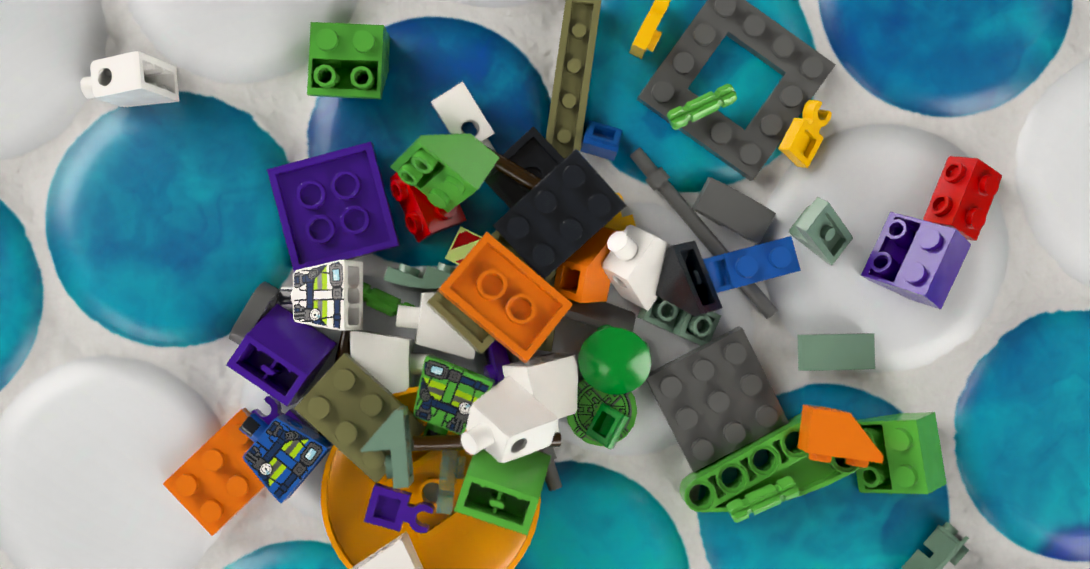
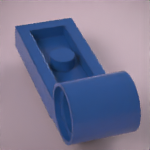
[703,236,801,293]

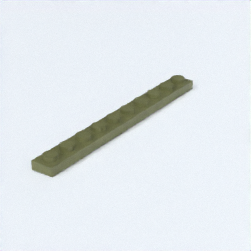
[537,0,601,352]

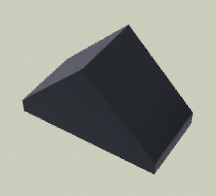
[656,241,723,317]

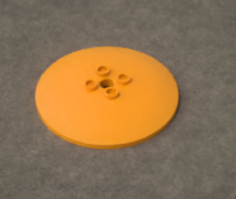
[321,386,541,569]

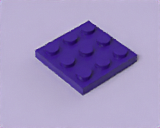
[267,141,401,272]

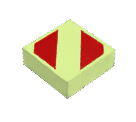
[445,226,482,265]

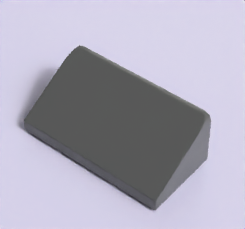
[564,299,636,332]

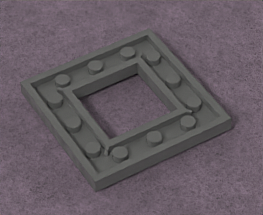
[637,0,836,181]

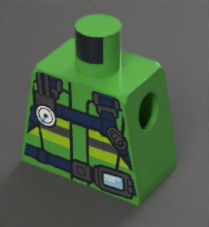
[413,354,495,436]

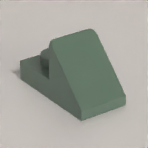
[789,197,853,265]
[360,406,414,489]

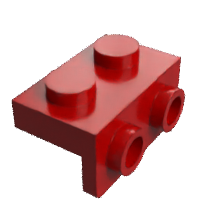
[923,156,1003,241]
[390,172,467,242]

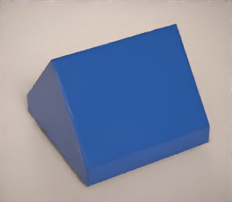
[580,121,623,161]

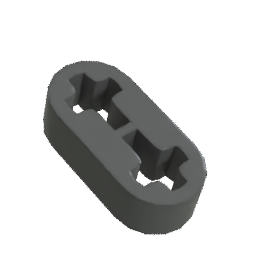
[229,281,280,345]

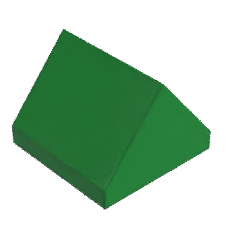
[586,402,630,450]

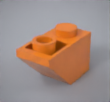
[554,226,619,303]
[797,404,883,468]

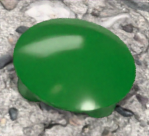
[578,325,651,395]

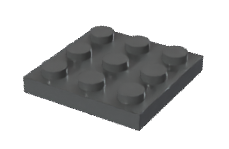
[646,327,789,472]

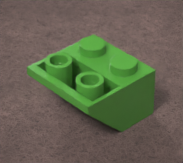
[307,22,390,99]
[391,133,500,212]
[856,412,947,494]
[454,449,551,535]

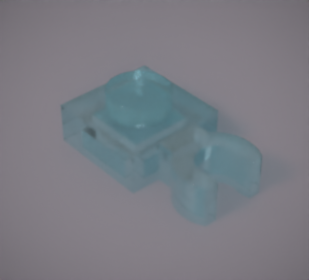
[436,450,466,514]

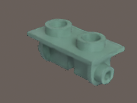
[901,522,969,569]

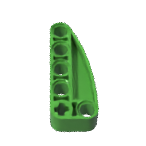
[679,405,860,512]

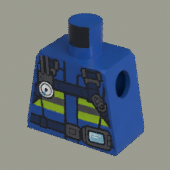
[239,413,333,504]

